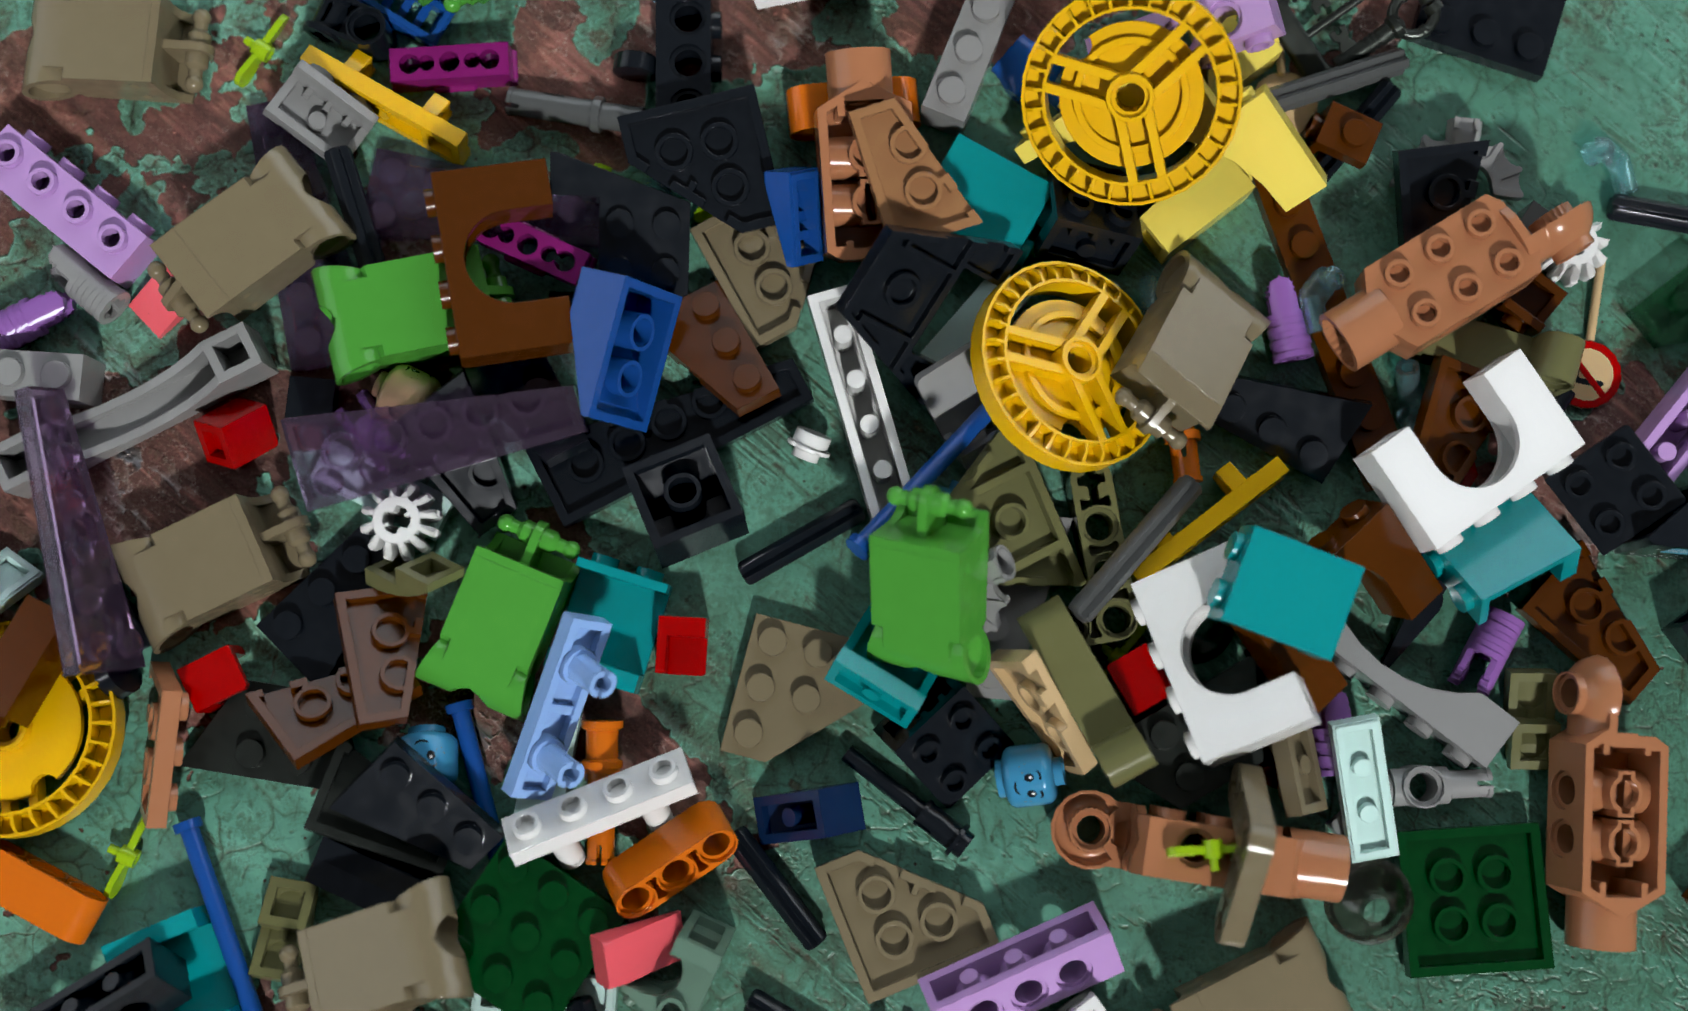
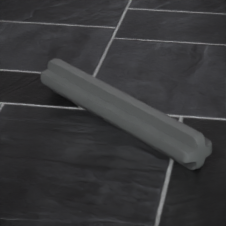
[1269,48,1410,112]
[1068,475,1202,623]

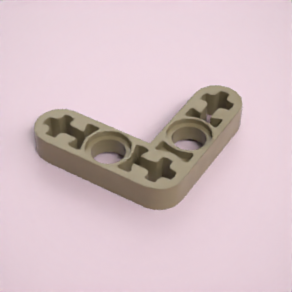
[1214,762,1276,948]

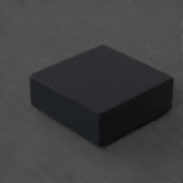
[284,376,340,428]

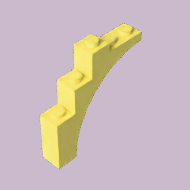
[1139,15,1283,264]
[1014,78,1327,212]

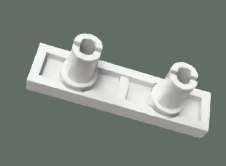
[501,747,698,870]

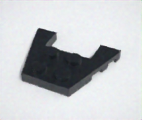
[549,151,691,307]
[835,224,1024,406]

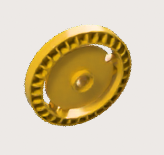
[1021,0,1243,206]
[970,261,1152,473]
[0,621,126,839]

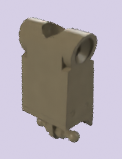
[22,0,215,104]
[147,145,357,333]
[1110,250,1271,450]
[109,485,317,655]
[278,875,475,1011]
[1152,916,1353,1011]

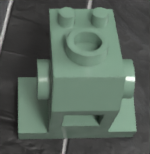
[621,909,736,1011]

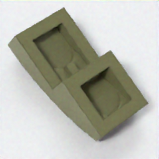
[365,551,464,597]
[1503,668,1561,770]
[248,876,319,982]

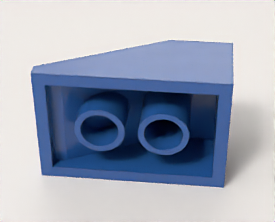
[570,266,683,433]

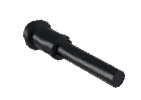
[841,745,975,858]

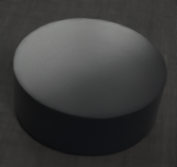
[613,50,656,83]
[93,650,142,699]

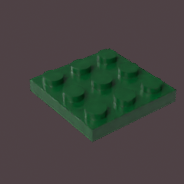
[1394,822,1555,978]
[456,839,625,1011]

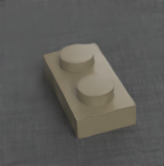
[1269,728,1328,818]

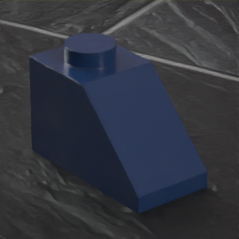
[753,782,866,845]

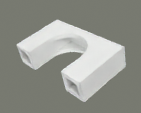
[1353,349,1586,554]
[1130,542,1322,767]

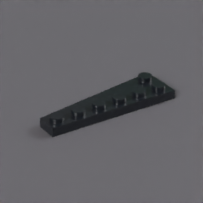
[523,358,814,528]

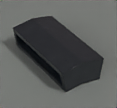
[304,836,439,909]

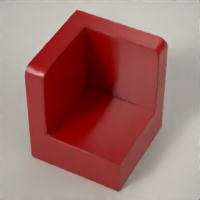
[193,398,278,470]
[655,615,709,676]
[1106,642,1171,717]
[176,644,249,713]

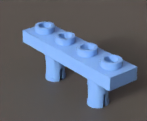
[502,611,617,800]

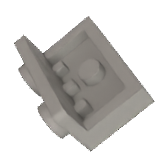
[262,59,379,160]

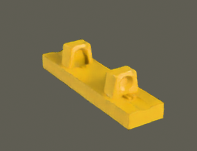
[300,45,471,168]
[1131,456,1290,583]

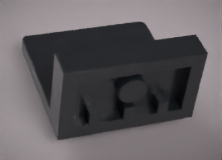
[1034,162,1143,276]
[1542,425,1686,556]
[873,676,1014,808]

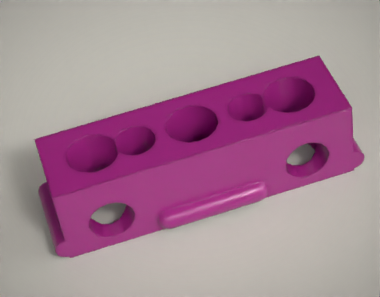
[389,41,519,93]
[475,221,598,288]

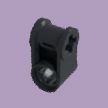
[303,0,398,63]

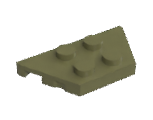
[950,429,1087,586]

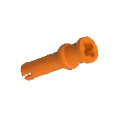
[581,719,624,865]

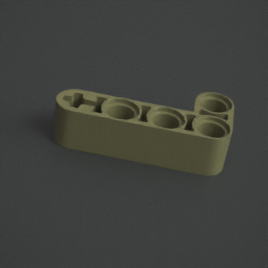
[1388,319,1586,397]
[1065,467,1138,647]
[1016,595,1158,788]

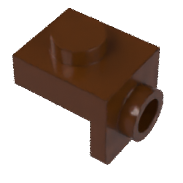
[1302,101,1383,169]
[1491,273,1568,337]

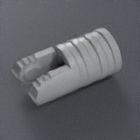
[48,244,131,325]

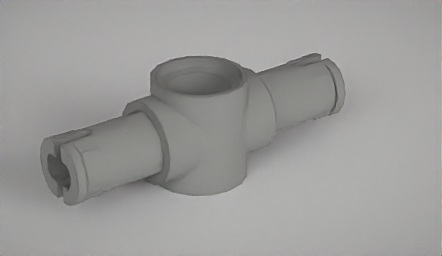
[1387,764,1494,809]

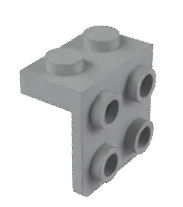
[914,341,998,470]

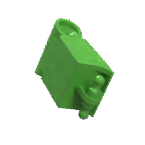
[311,244,516,386]
[867,484,991,685]
[415,514,581,723]

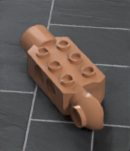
[813,47,913,263]
[1319,194,1595,372]
[1545,655,1669,952]
[1051,790,1350,903]

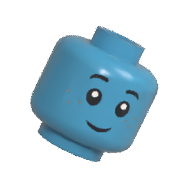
[400,724,458,783]
[994,742,1066,808]

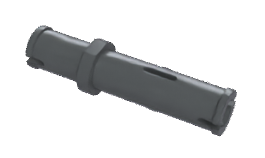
[505,86,646,133]

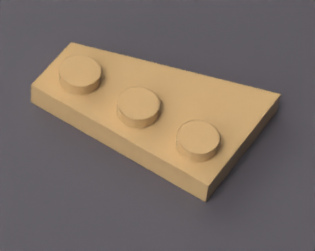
[990,649,1098,775]

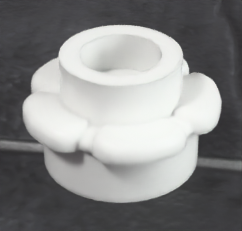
[787,425,832,464]

